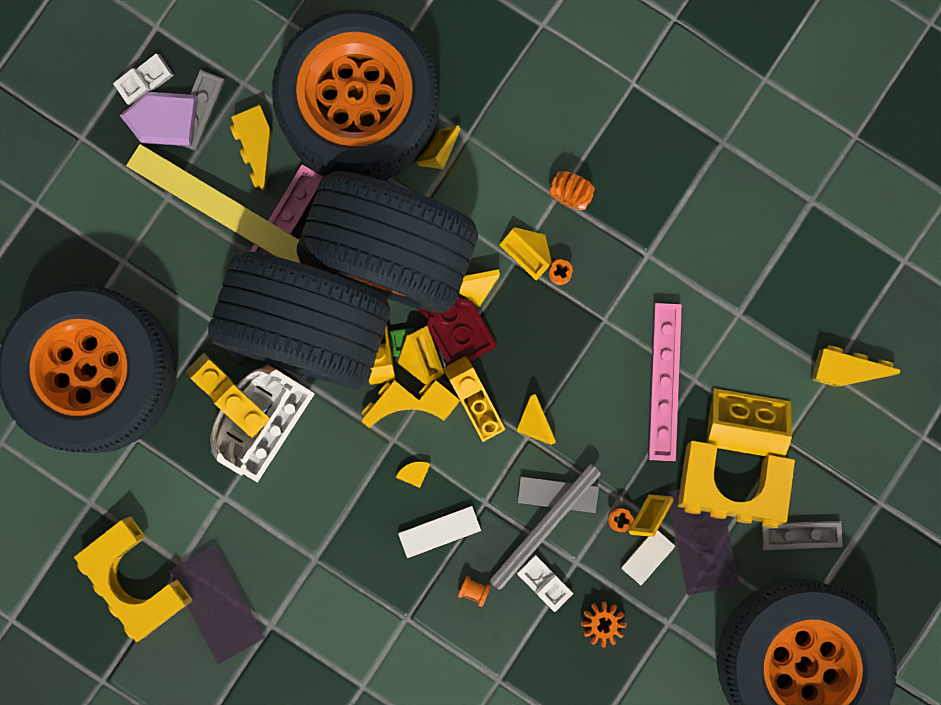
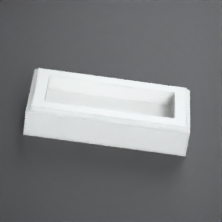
[621,530,675,585]

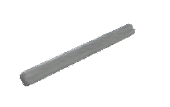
[490,464,601,590]

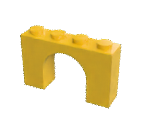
[678,441,795,528]
[74,516,193,643]

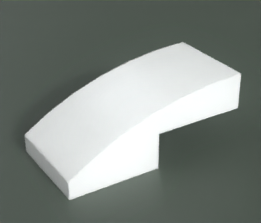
[113,53,174,105]
[516,553,573,612]

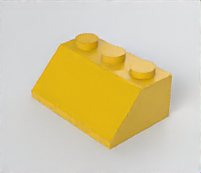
[707,388,792,458]

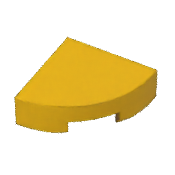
[396,462,430,488]

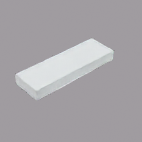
[398,506,481,558]

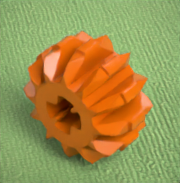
[549,171,595,210]
[581,601,626,647]

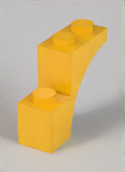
[186,353,270,438]
[361,380,460,428]

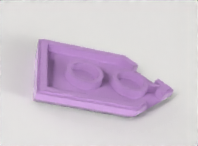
[120,92,197,146]

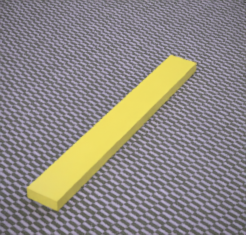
[126,144,300,263]

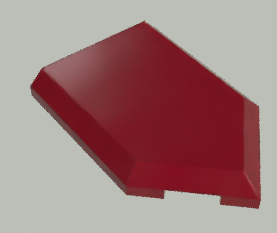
[427,297,497,365]

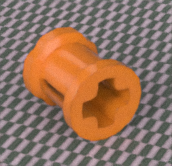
[548,259,573,285]
[608,508,634,532]
[458,575,491,607]

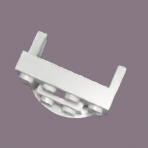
[210,363,314,482]

